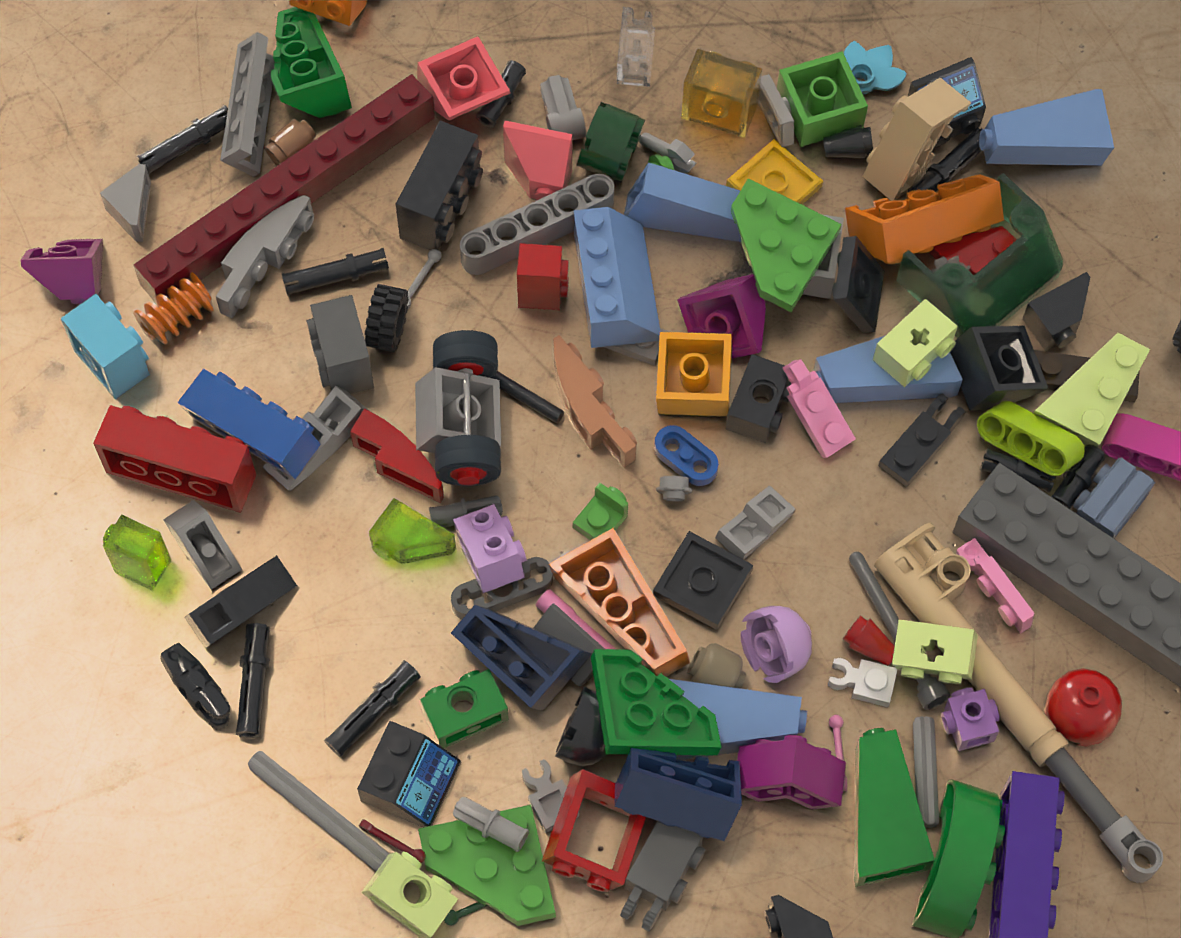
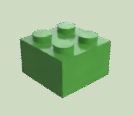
[777,51,868,147]

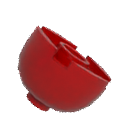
[1044,668,1122,747]

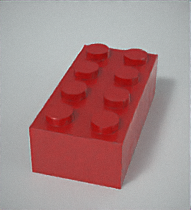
[93,405,256,513]

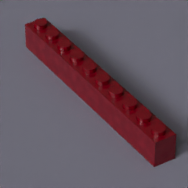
[133,74,435,304]

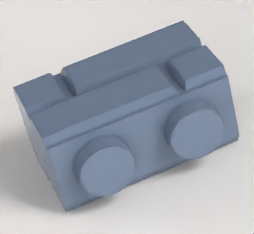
[1073,458,1155,539]

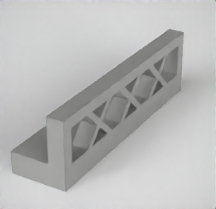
[220,32,274,177]

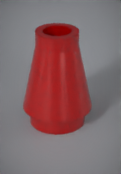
[843,615,895,666]

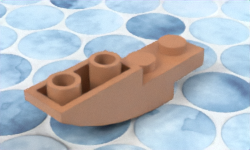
[553,335,637,468]

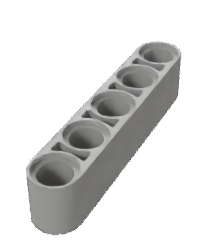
[460,174,614,275]

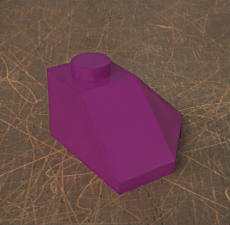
[20,239,103,304]
[677,274,766,358]

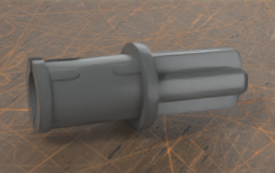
[429,496,503,530]

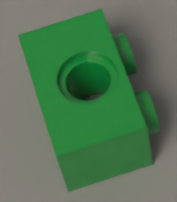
[420,669,509,748]

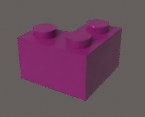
[737,735,846,810]

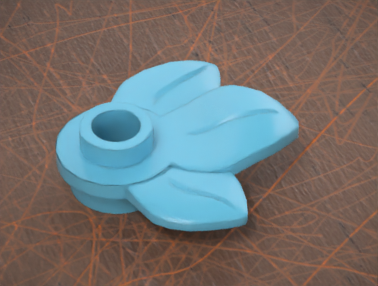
[843,41,907,94]

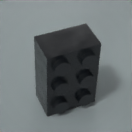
[395,121,483,250]

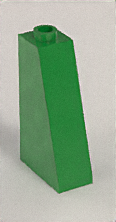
[854,728,935,887]

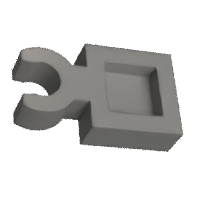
[522,759,580,833]

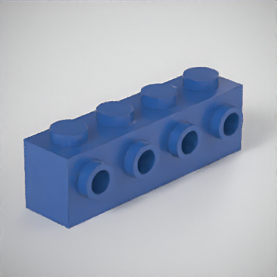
[177,368,321,479]

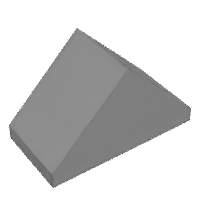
[100,164,151,242]

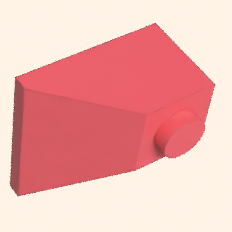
[417,36,510,120]
[503,121,573,200]

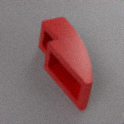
[350,408,444,504]

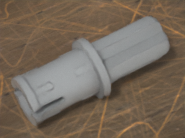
[453,797,529,852]

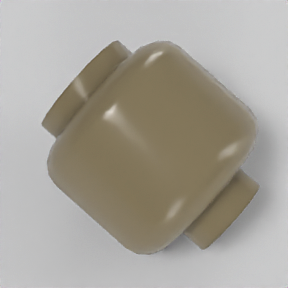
[688,643,746,688]

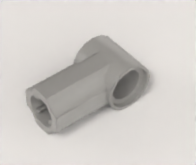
[540,75,586,140]

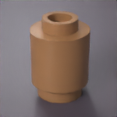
[264,119,316,166]

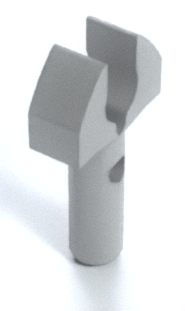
[639,132,697,174]

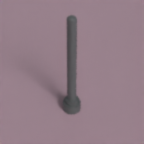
[849,552,951,710]

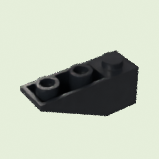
[184,555,298,648]

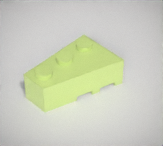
[1033,333,1150,447]

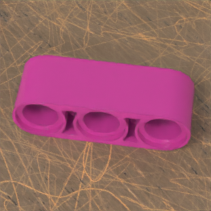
[1102,413,1181,481]

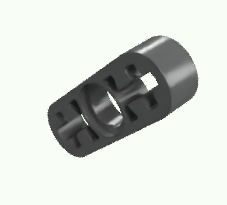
[451,557,553,619]

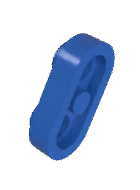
[654,425,719,486]

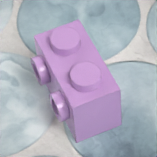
[453,504,527,593]

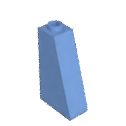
[979,89,1114,166]
[624,163,741,242]
[813,335,963,403]
[669,679,807,760]

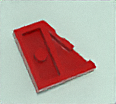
[929,226,1027,296]

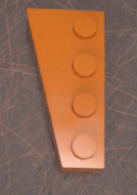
[845,174,1004,264]

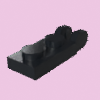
[878,394,966,487]

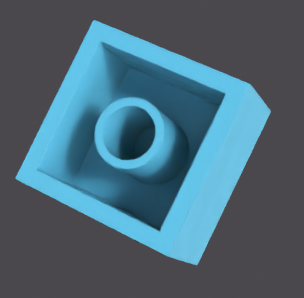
[61,294,150,399]

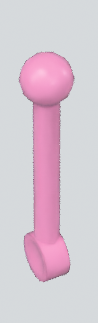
[829,715,847,792]

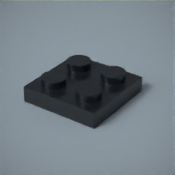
[832,236,885,333]
[653,531,753,630]

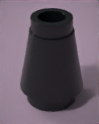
[823,125,873,159]

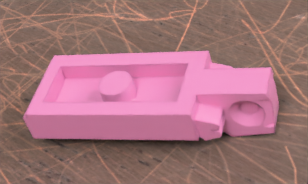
[783,359,856,458]
[956,538,1034,634]

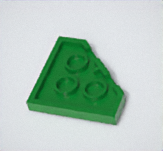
[591,649,721,756]

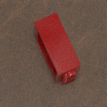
[542,769,646,892]

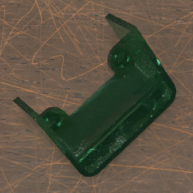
[897,173,1063,338]

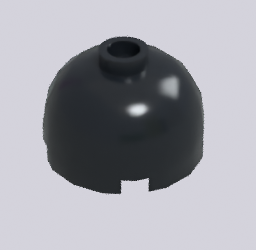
[555,686,606,766]

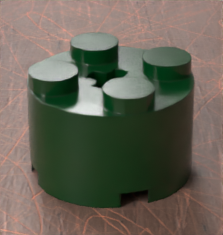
[576,101,645,182]

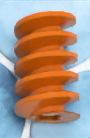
[133,272,214,344]

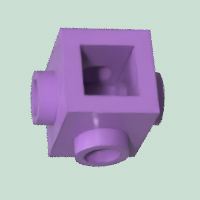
[941,688,999,751]

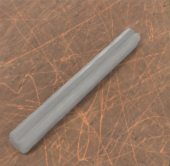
[248,751,390,871]

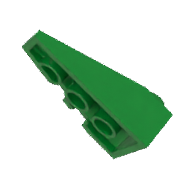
[271,7,352,118]

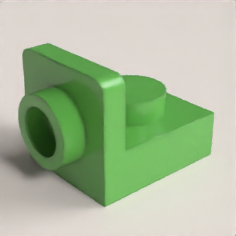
[572,483,628,540]

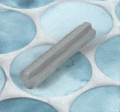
[913,716,939,828]

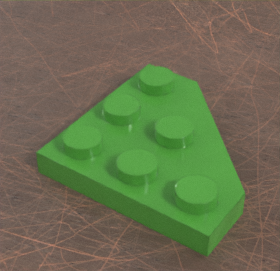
[731,179,842,312]
[418,805,556,926]

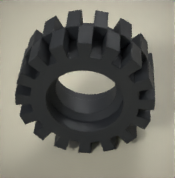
[364,284,409,352]

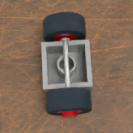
[415,330,501,486]

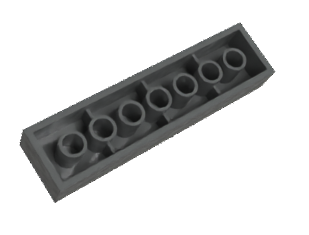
[952,463,1181,687]

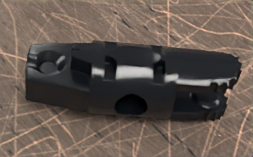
[160,642,230,730]

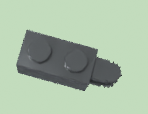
[620,821,706,931]

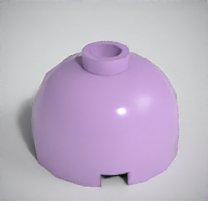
[741,606,812,683]

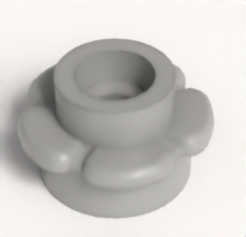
[656,476,692,501]

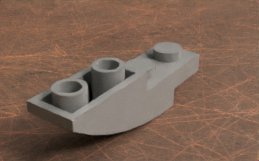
[216,195,314,318]

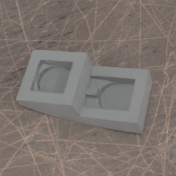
[715,485,796,560]

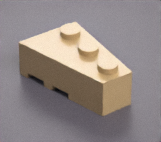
[862,78,971,201]

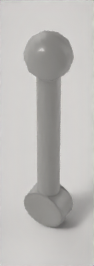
[407,249,442,309]

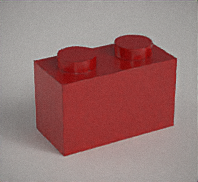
[517,243,569,311]

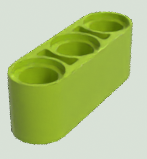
[977,401,1085,476]

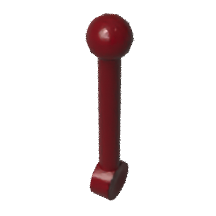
[358,819,426,863]

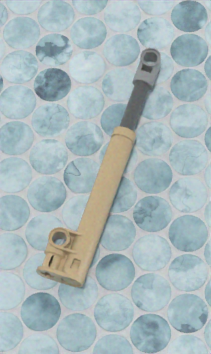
[874,523,1163,883]

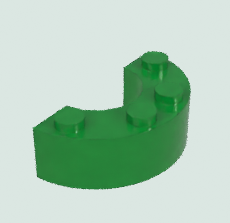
[912,779,1005,938]

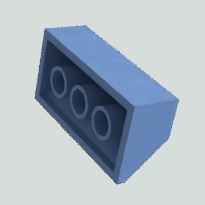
[574,207,661,348]

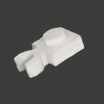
[828,658,897,707]

